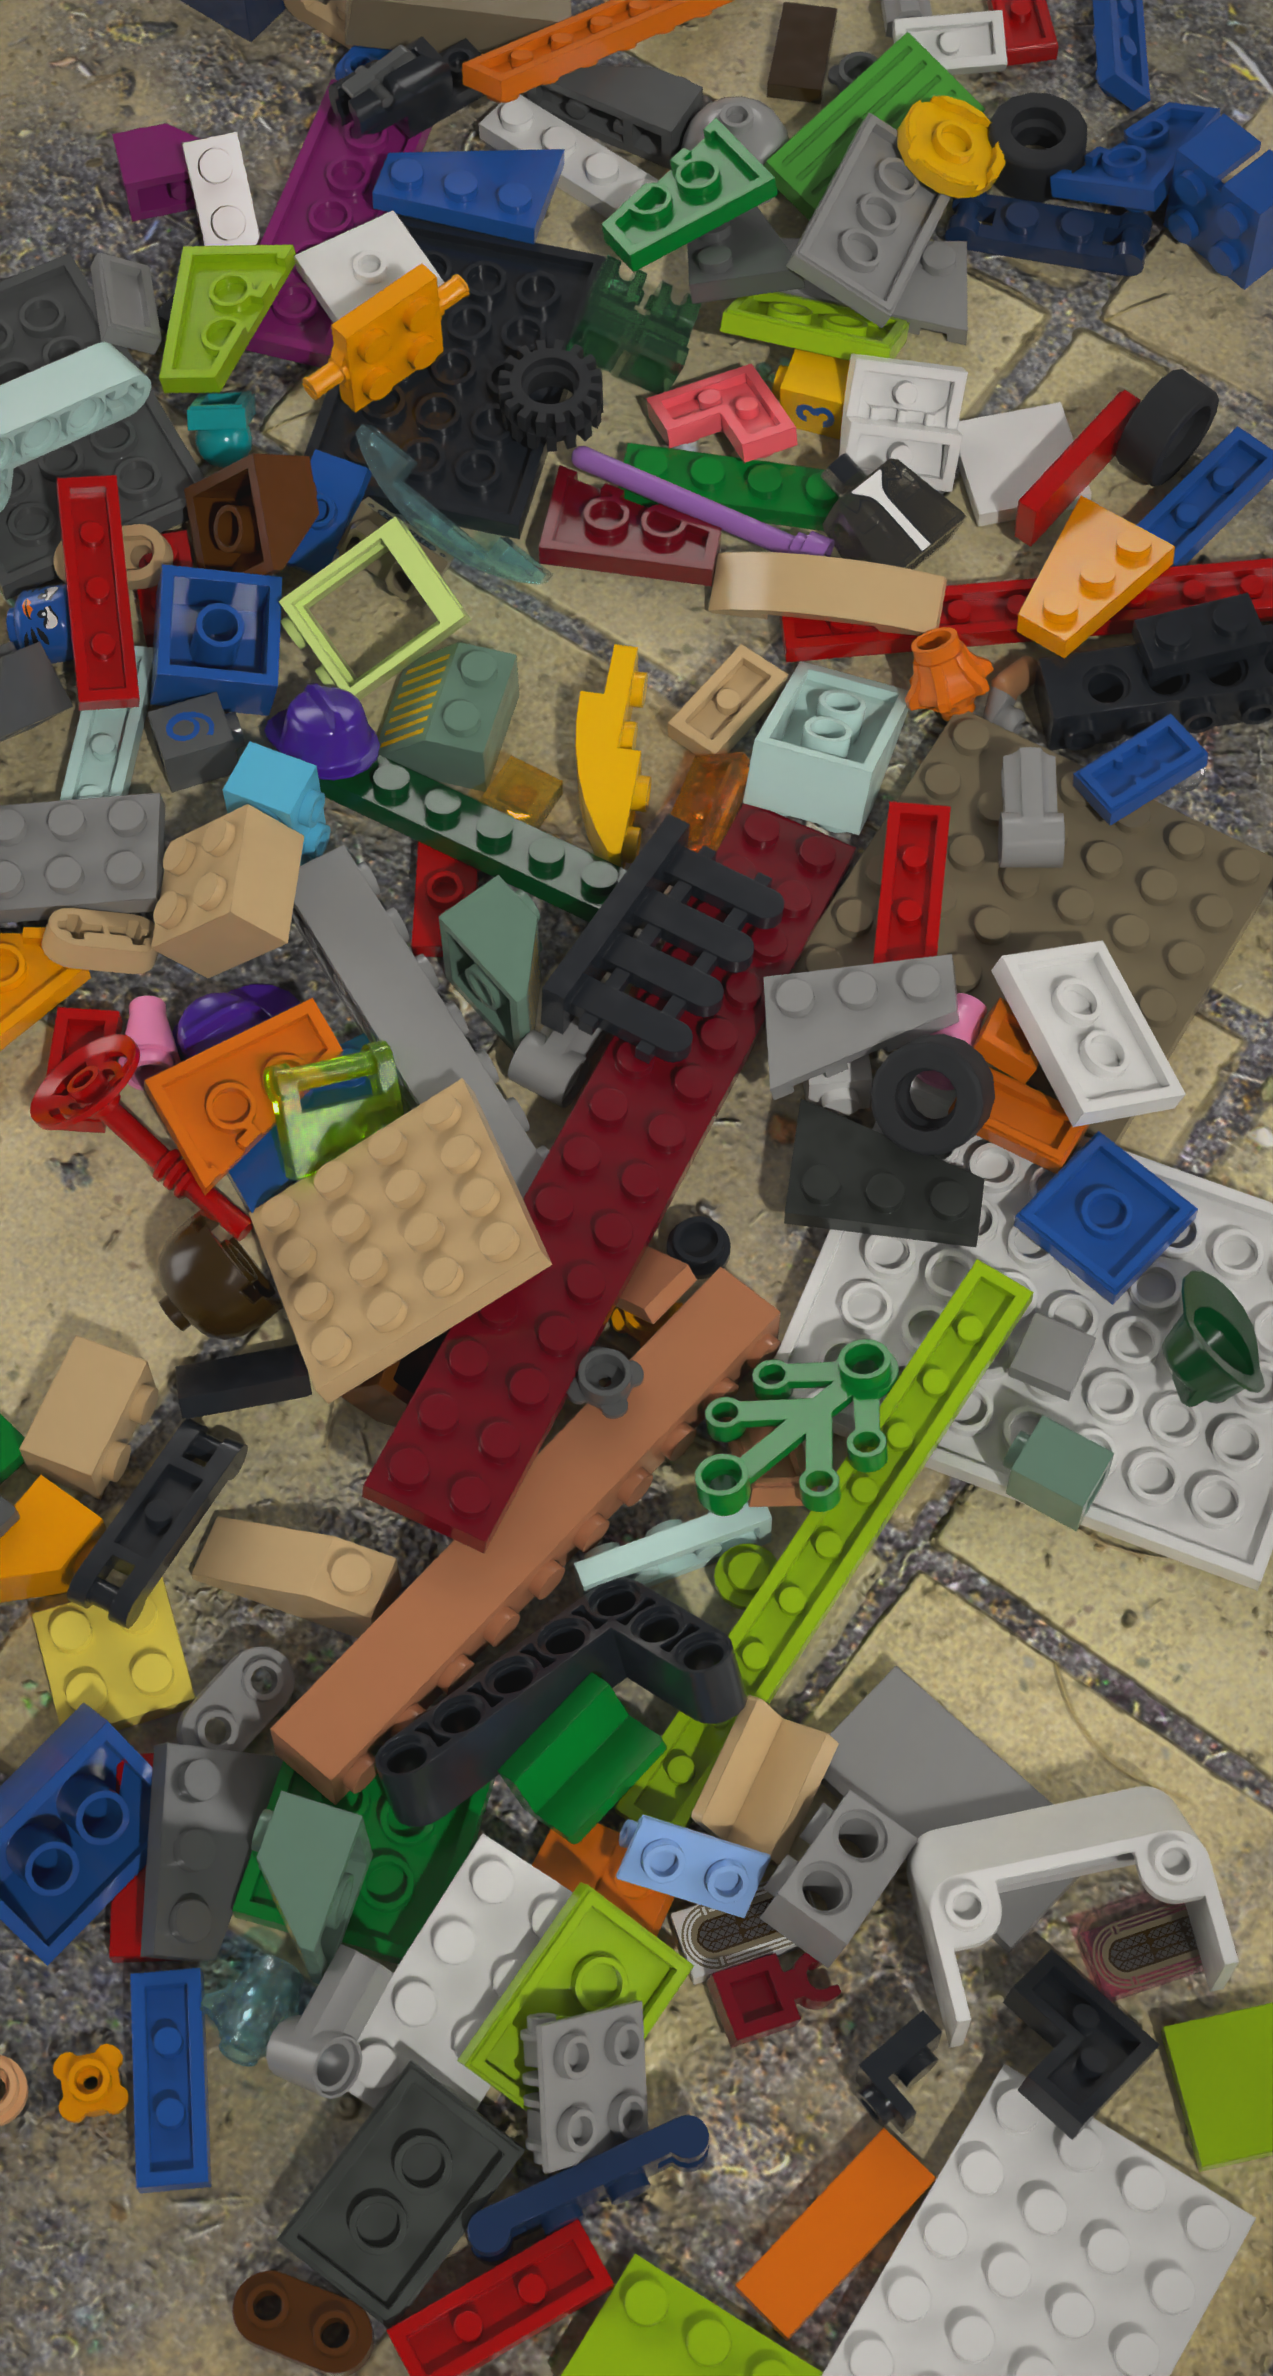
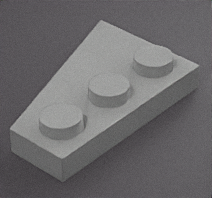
[764,954,959,1100]

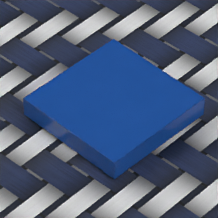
[1014,1131,1198,1305]

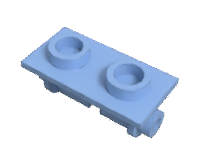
[616,1814,771,1918]

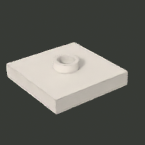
[294,210,444,323]

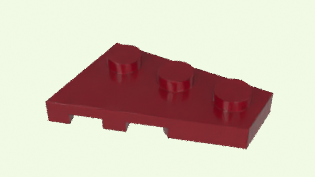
[539,465,722,586]

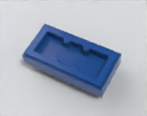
[286,449,372,575]
[1073,713,1208,826]

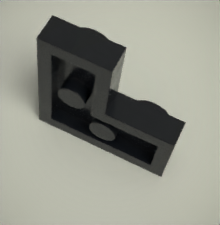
[1003,1949,1160,2140]

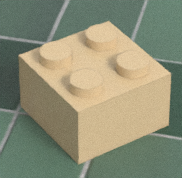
[151,804,304,979]

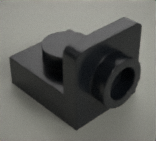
[855,2010,942,2134]

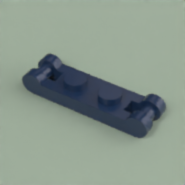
[945,192,1152,277]
[467,2115,709,2266]

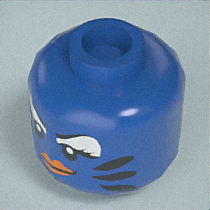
[6,584,74,664]

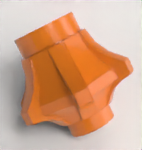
[905,627,994,721]

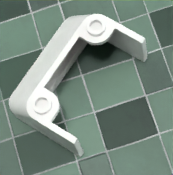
[906,1786,1239,2048]

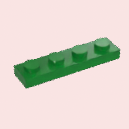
[618,443,855,534]

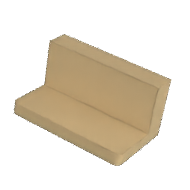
[691,1695,839,1866]

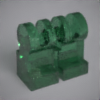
[566,254,702,395]

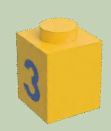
[772,349,850,440]

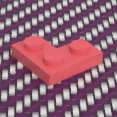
[646,363,798,463]

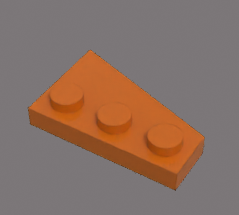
[144,998,343,1195]

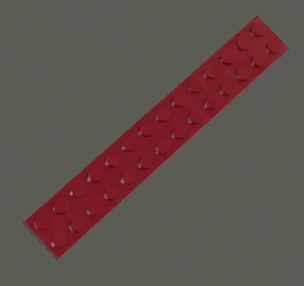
[362,803,856,1553]

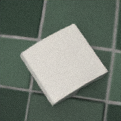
[839,353,968,492]

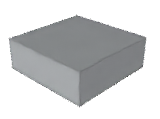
[1008,1312,1096,1401]

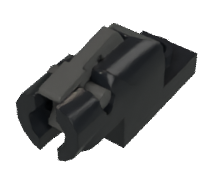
[328,36,485,139]

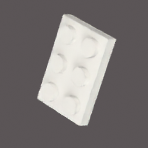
[991,940,1186,1127]

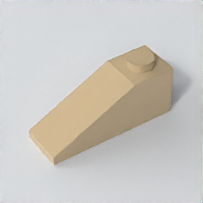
[191,1516,402,1638]

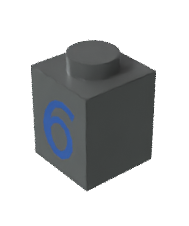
[147,692,246,793]

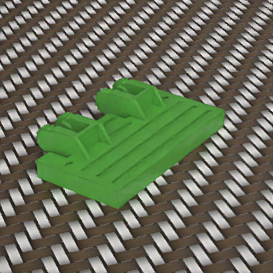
[764,32,986,221]

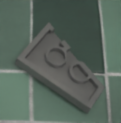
[687,206,805,304]

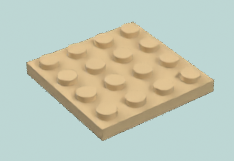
[249,1078,553,1404]

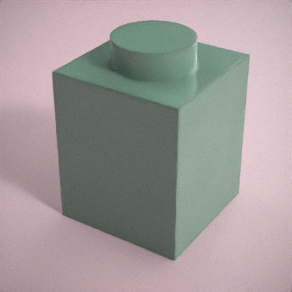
[1003,1415,1114,1532]

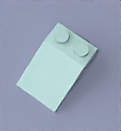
[743,661,909,835]

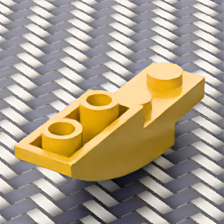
[576,644,652,869]

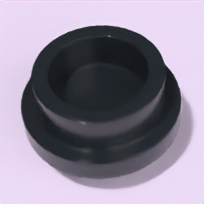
[667,1216,731,1279]

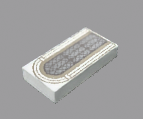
[670,1880,816,1985]

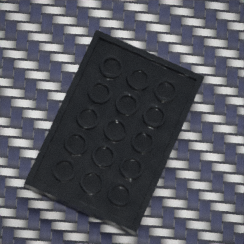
[304,215,608,540]

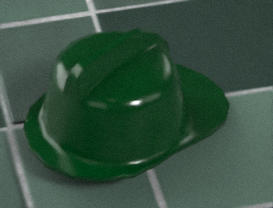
[1162,1270,1265,1407]

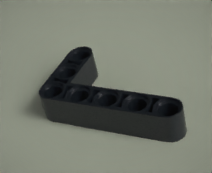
[375,1578,748,1827]

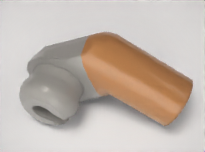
[983,656,1038,735]

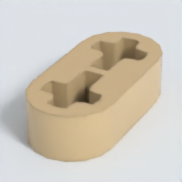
[41,908,159,974]

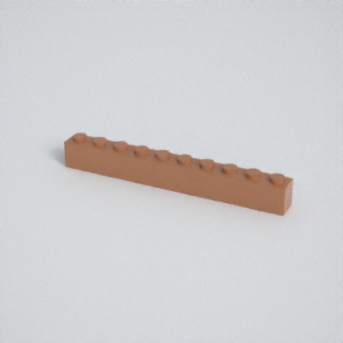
[270,1267,781,1805]

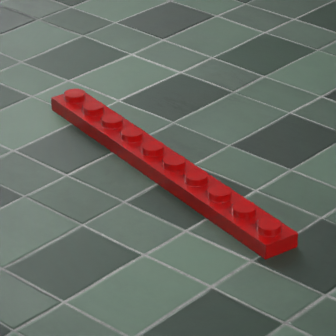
[779,558,1273,662]

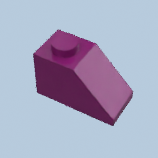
[112,123,200,222]

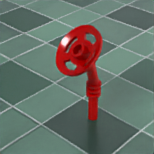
[30,1034,254,1241]

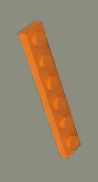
[462,0,734,103]

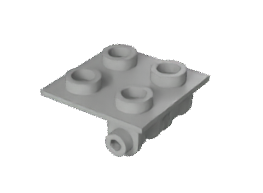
[520,2000,649,2173]

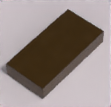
[767,2,837,104]

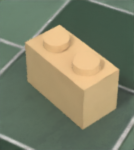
[19,1335,158,1500]

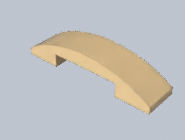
[708,552,947,636]

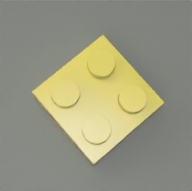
[32,1577,196,1731]

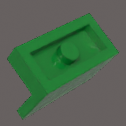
[497,1672,667,1844]

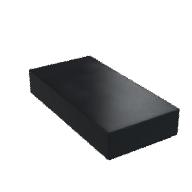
[175,1344,312,1419]

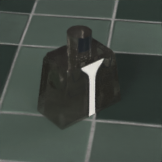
[821,453,967,570]

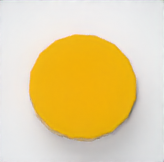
[897,95,1006,198]

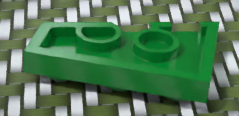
[601,118,778,272]

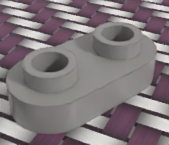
[176,1647,295,1752]

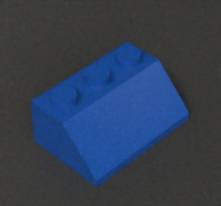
[0,1703,153,1966]

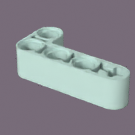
[0,342,151,512]

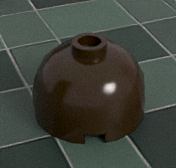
[158,1209,283,1340]

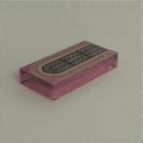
[1079,1903,1238,2002]

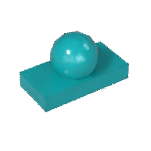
[187,391,256,468]

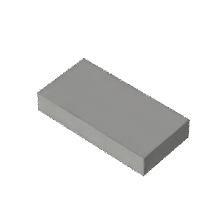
[90,253,162,355]

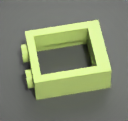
[279,517,472,701]

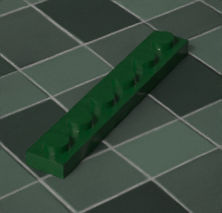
[319,754,627,922]

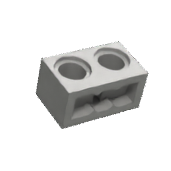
[760,1790,918,1968]

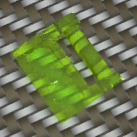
[263,1040,404,1180]

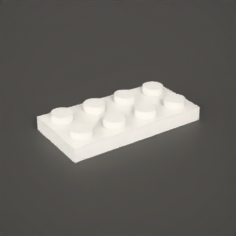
[348,1833,573,2110]

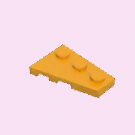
[1017,495,1175,659]

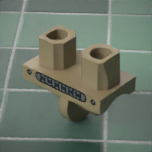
[336,497,455,608]

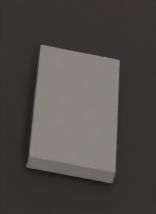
[786,113,951,328]
[821,1666,1080,1953]

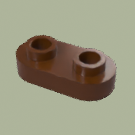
[232,2271,375,2376]

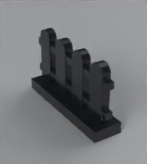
[541,814,784,1064]

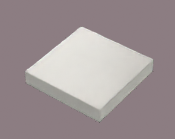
[957,402,1092,527]

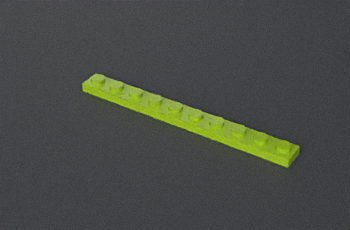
[615,1259,1034,1828]

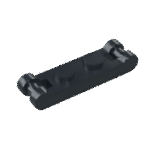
[67,1419,248,1629]

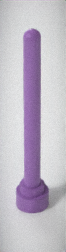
[571,446,835,557]

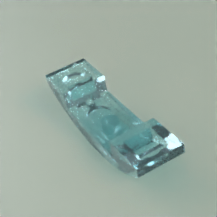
[355,424,553,585]

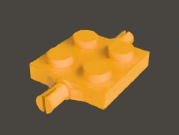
[302,263,470,413]

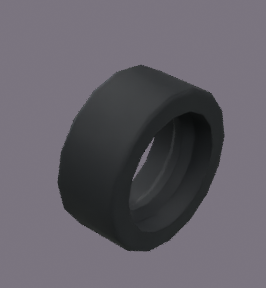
[1116,369,1219,487]

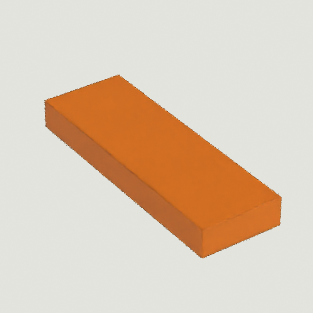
[735,2128,937,2342]

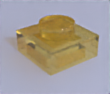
[480,755,563,829]

